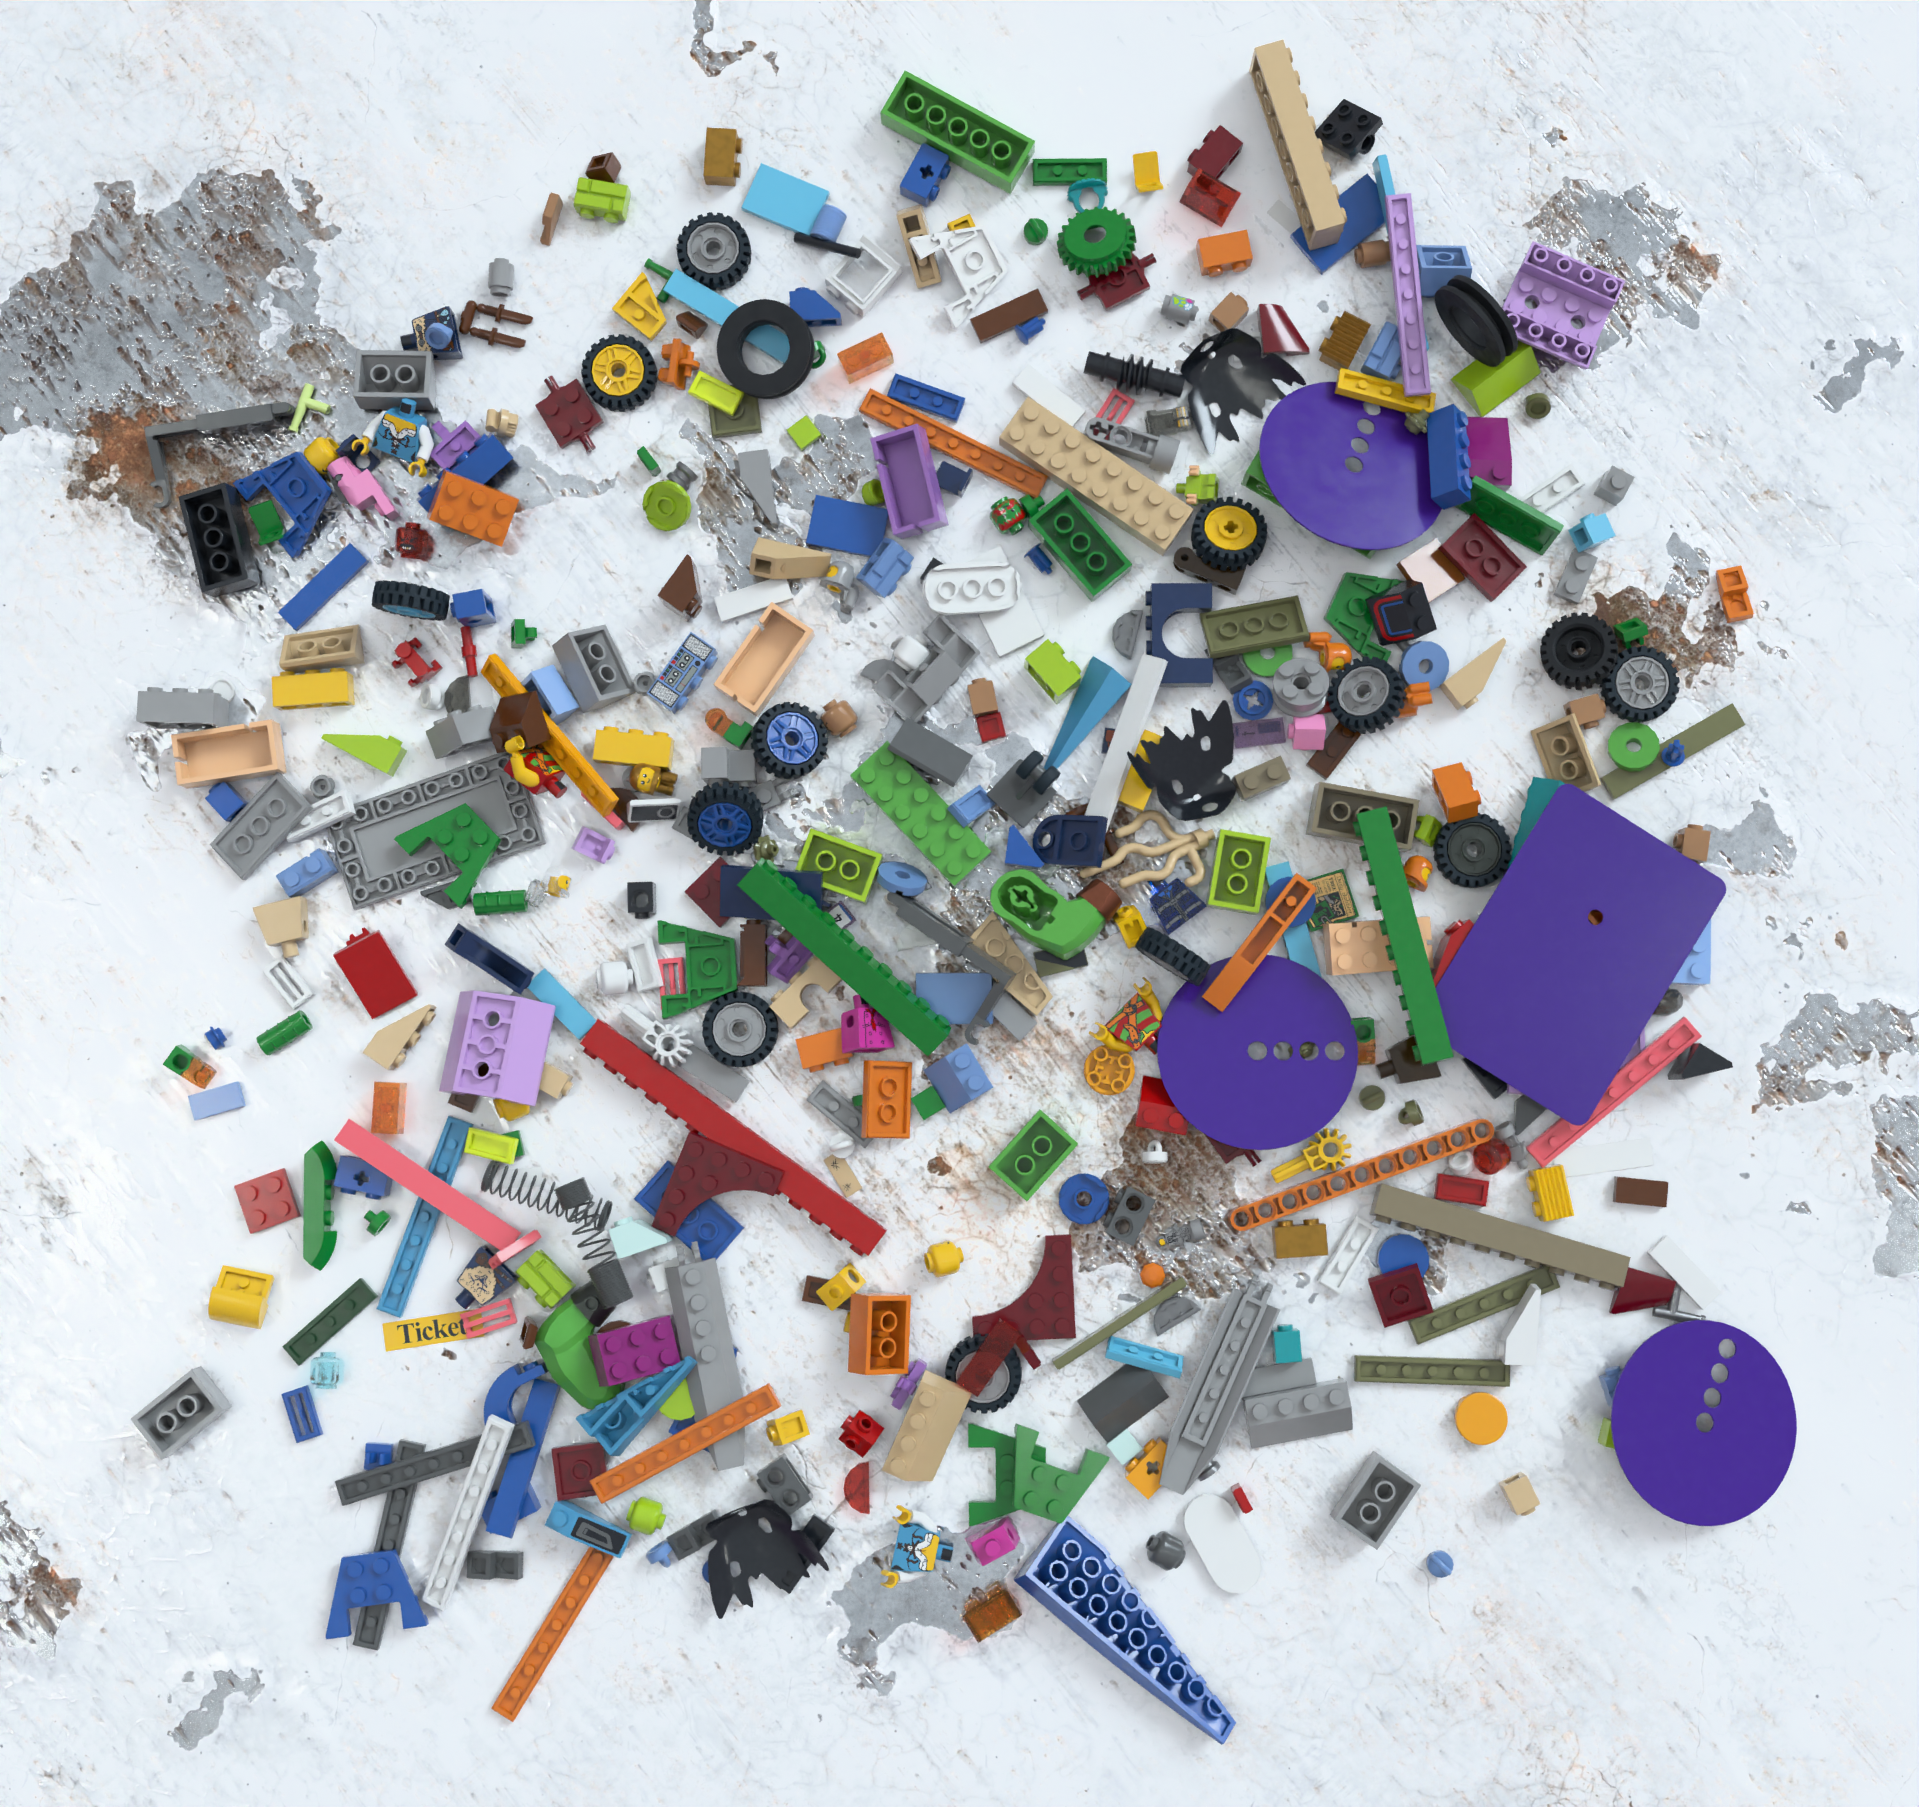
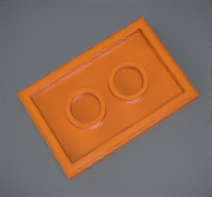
[861,1060,912,1139]

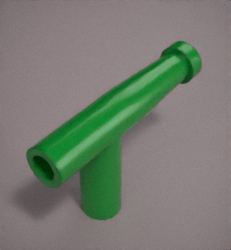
[644,258,673,304]

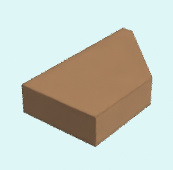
[540,192,563,246]

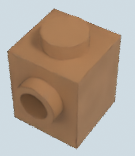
[1563,693,1606,730]
[1673,824,1711,864]

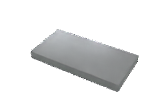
[210,772,313,880]

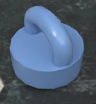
[425,323,453,349]
[646,1541,672,1568]
[1426,1550,1454,1578]

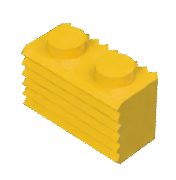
[1526,1164,1574,1222]

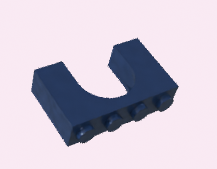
[1145,583,1213,687]

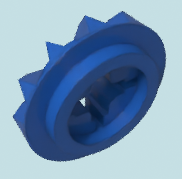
[1232,680,1273,721]

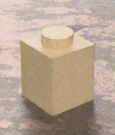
[539,1062,573,1099]
[1498,1472,1540,1516]

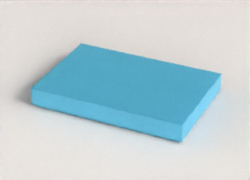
[741,163,830,236]

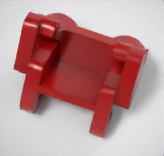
[392,637,443,687]

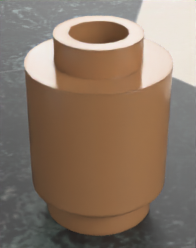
[1354,239,1391,268]

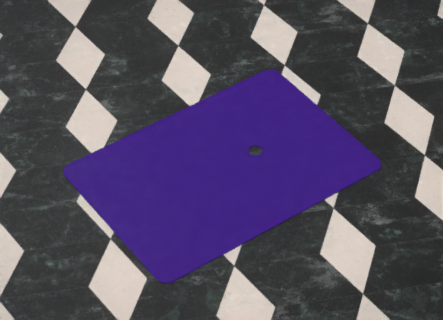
[1435,784,1726,1125]

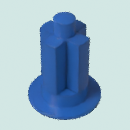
[1014,317,1046,345]
[1024,543,1053,574]
[1661,740,1685,767]

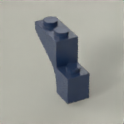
[444,923,535,995]

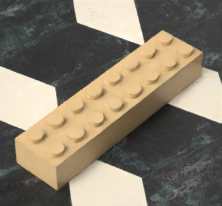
[1249,39,1347,251]
[999,397,1194,556]

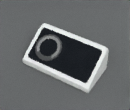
[626,798,681,823]

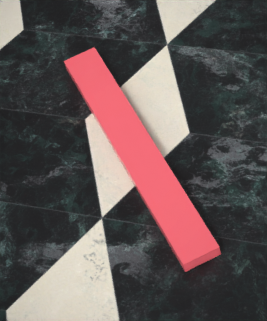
[1526,1016,1702,1168]
[334,1119,521,1251]

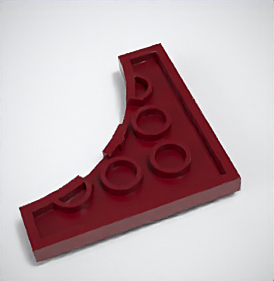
[651,1131,785,1237]
[972,1234,1076,1341]

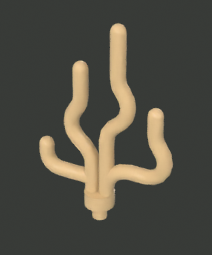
[1080,810,1215,889]

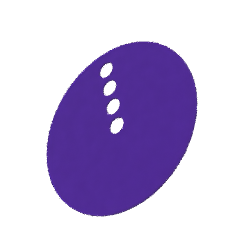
[1259,382,1442,550]
[1157,955,1358,1150]
[1611,1320,1797,1526]

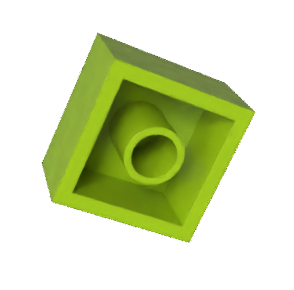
[1024,639,1081,704]

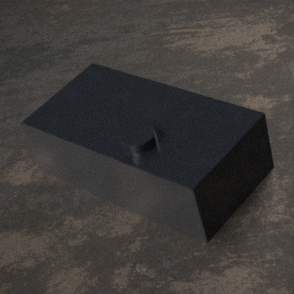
[178,482,261,598]

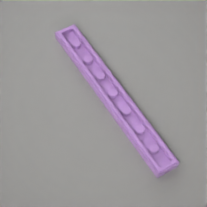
[1384,193,1431,397]

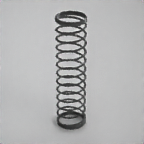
[481,1160,613,1231]

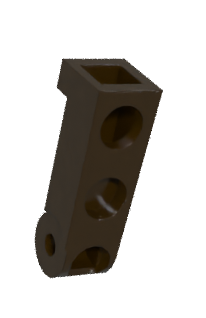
[1173,547,1246,595]

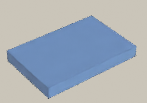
[916,972,993,1024]

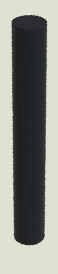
[794,233,861,259]

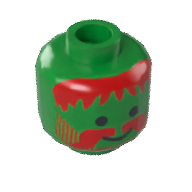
[989,496,1027,535]

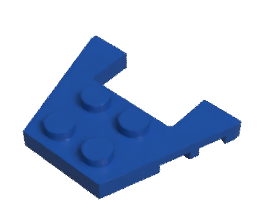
[233,452,332,558]
[326,1549,429,1639]

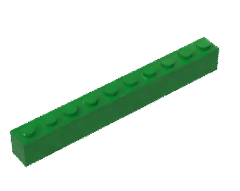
[1352,806,1454,1066]
[737,857,951,1056]

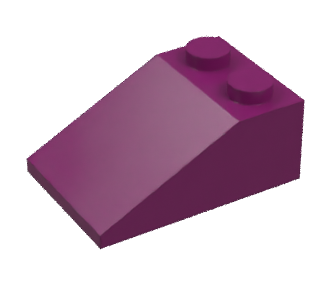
[1466,417,1512,492]

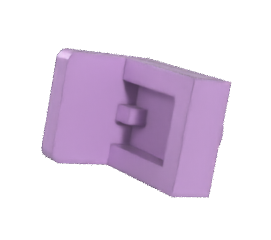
[571,826,615,864]

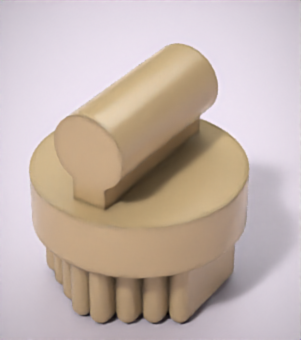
[485,408,518,438]

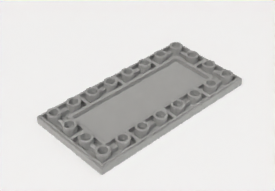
[326,752,546,910]

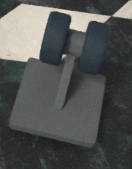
[987,750,1061,828]

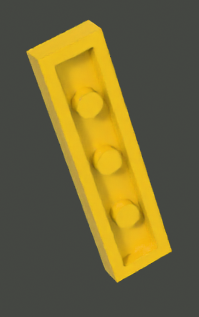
[1335,368,1436,414]

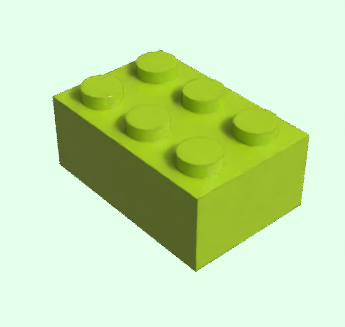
[795,828,884,904]
[1205,829,1271,915]

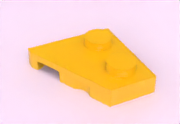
[612,272,667,342]

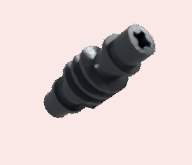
[1083,351,1186,398]

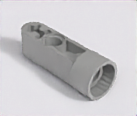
[1084,417,1180,474]

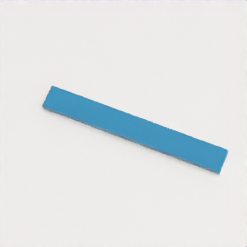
[376,1116,474,1318]

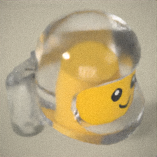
[525,865,572,907]

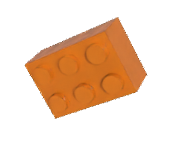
[427,469,519,547]
[848,1293,911,1375]

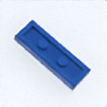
[887,373,965,423]

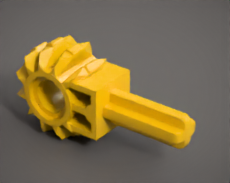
[1271,1128,1352,1183]

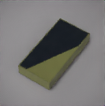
[1033,949,1088,977]

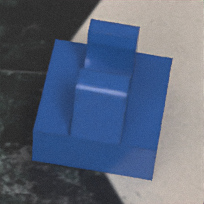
[364,1442,394,1470]

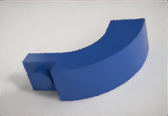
[484,1360,548,1425]

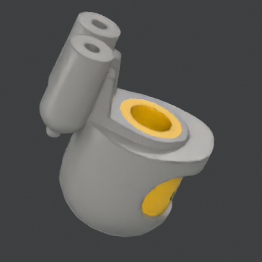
[820,561,860,613]

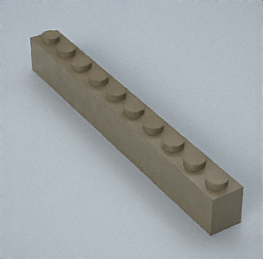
[1369,1183,1631,1291]

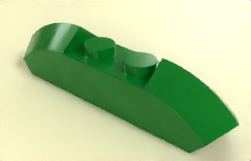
[303,1140,337,1271]

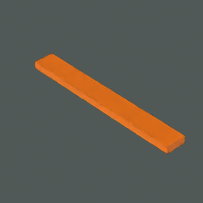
[859,388,1048,499]
[589,1383,782,1504]
[491,1547,614,1722]

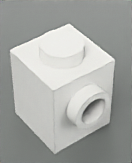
[647,1255,679,1293]

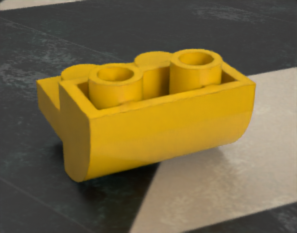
[208,1265,274,1330]

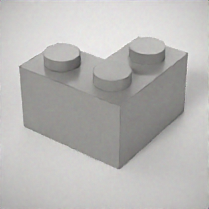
[425,705,495,759]
[701,747,757,788]

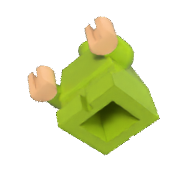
[1176,465,1219,506]

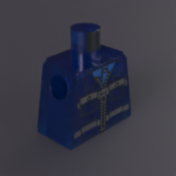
[1147,878,1207,936]

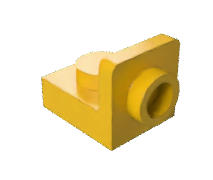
[1112,905,1147,949]
[766,1410,810,1446]

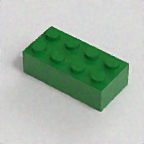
[1028,488,1132,602]

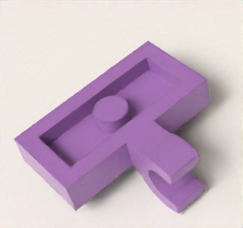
[430,420,480,469]
[765,935,813,984]
[890,1358,927,1410]

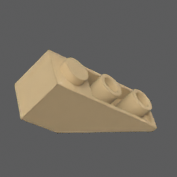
[749,537,832,579]
[363,1004,437,1070]

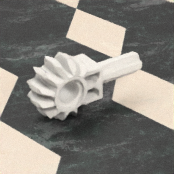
[620,1005,694,1067]

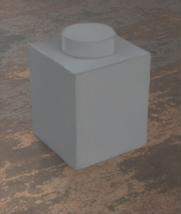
[1593,465,1635,506]

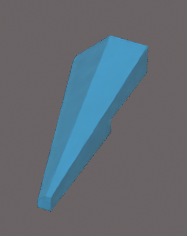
[1044,656,1132,770]
[575,1356,698,1456]

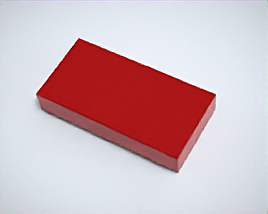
[1434,1173,1489,1207]

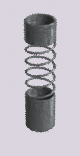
[554,1177,634,1310]

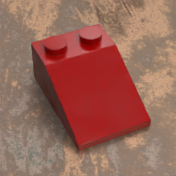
[1430,919,1474,987]

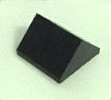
[1667,1043,1733,1080]

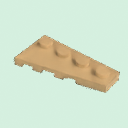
[971,911,1053,1016]

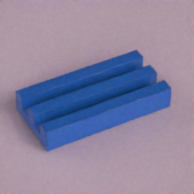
[281,1385,323,1443]

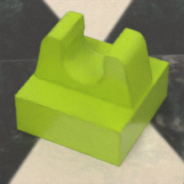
[1414,814,1443,848]

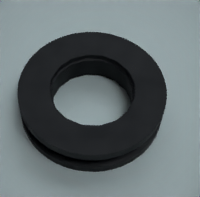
[1434,275,1518,367]
[717,299,815,399]

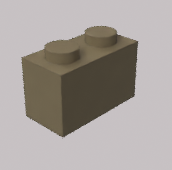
[1231,756,1291,802]

